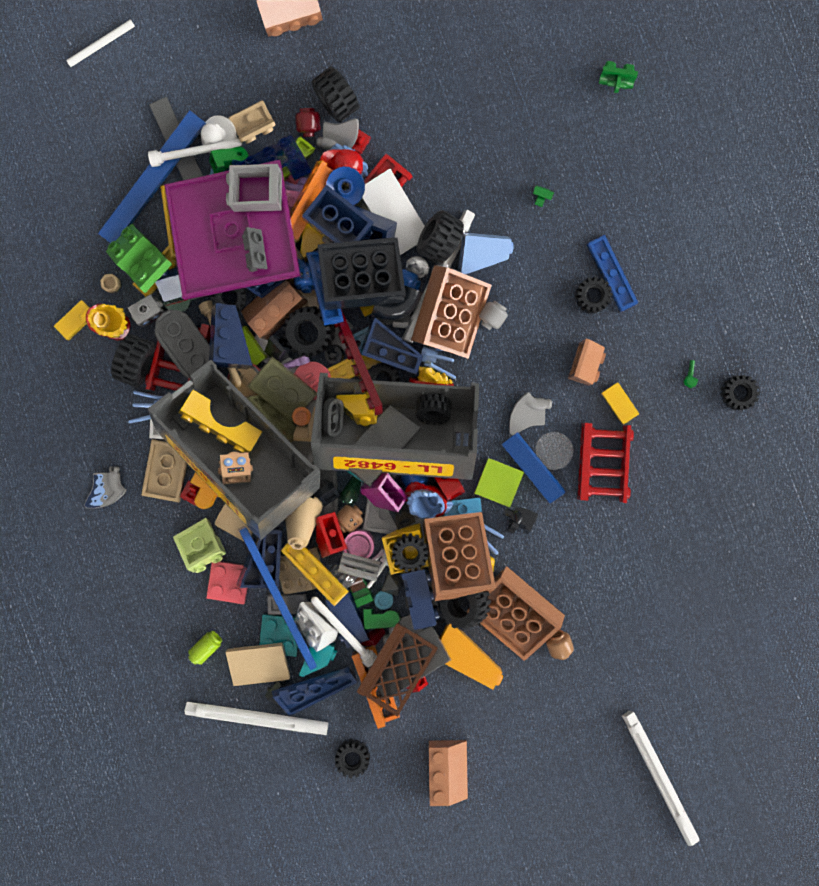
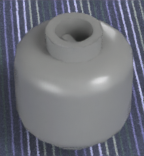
[479,300,508,330]

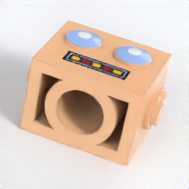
[218,452,253,485]

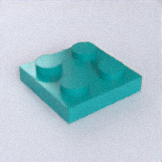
[259,613,298,657]

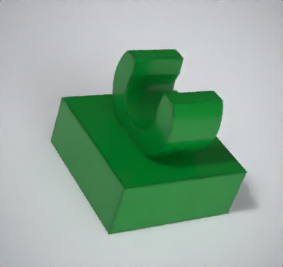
[533,185,554,207]

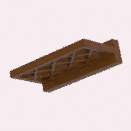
[357,623,438,717]

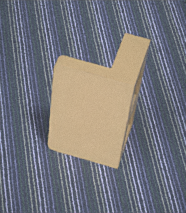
[293,406,315,442]

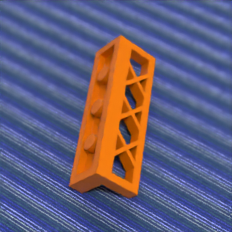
[290,160,333,241]
[352,646,400,729]

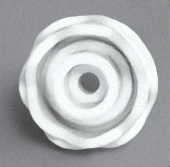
[406,256,429,278]

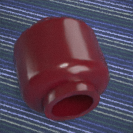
[295,108,321,137]

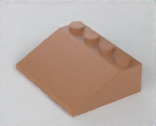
[411,265,491,358]
[423,512,496,601]
[466,566,565,661]

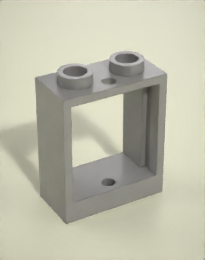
[226,164,282,212]

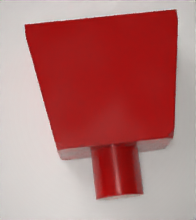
[435,477,465,501]

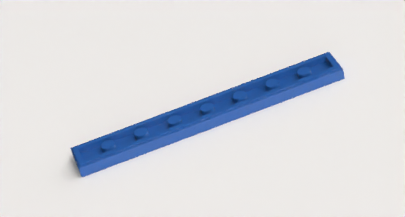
[98,111,206,243]
[238,526,317,670]

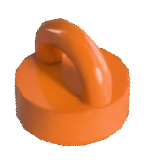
[292,407,311,426]

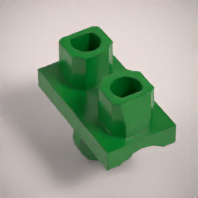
[598,61,638,93]

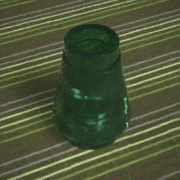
[339,476,362,506]

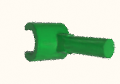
[683,360,698,389]

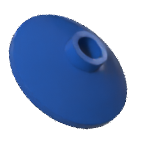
[326,167,365,205]

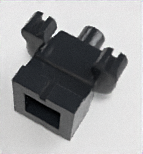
[503,507,538,535]

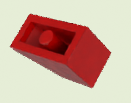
[316,512,348,558]

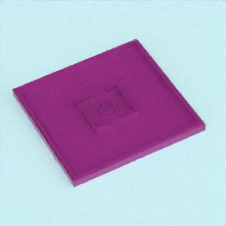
[164,160,301,300]

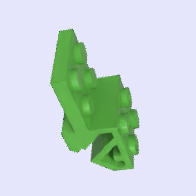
[106,224,172,293]

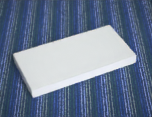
[362,169,425,255]

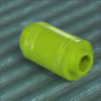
[188,631,222,665]

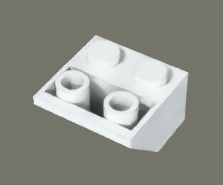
[295,602,338,652]

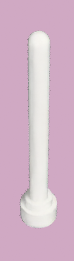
[148,139,242,167]
[311,597,377,667]

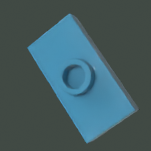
[443,498,482,517]

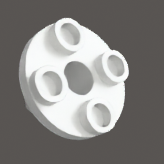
[201,116,238,153]

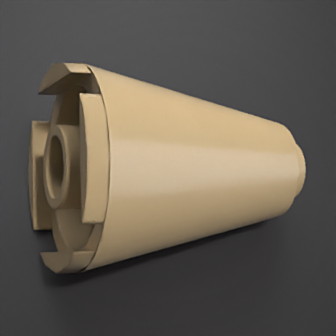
[285,496,323,550]

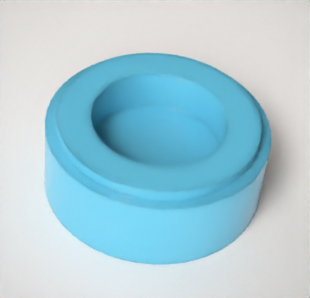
[374,590,393,610]

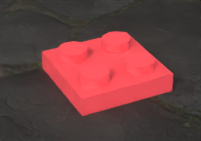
[206,561,248,604]

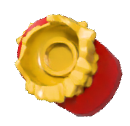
[79,303,130,341]
[409,367,454,386]

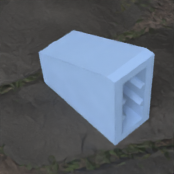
[458,232,513,275]

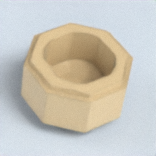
[100,274,121,293]

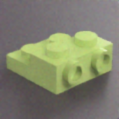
[173,518,226,573]

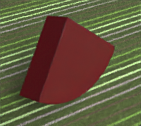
[361,628,385,646]

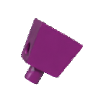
[360,473,408,512]

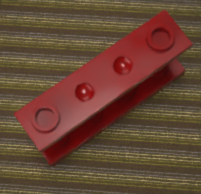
[145,324,211,391]
[577,423,634,503]

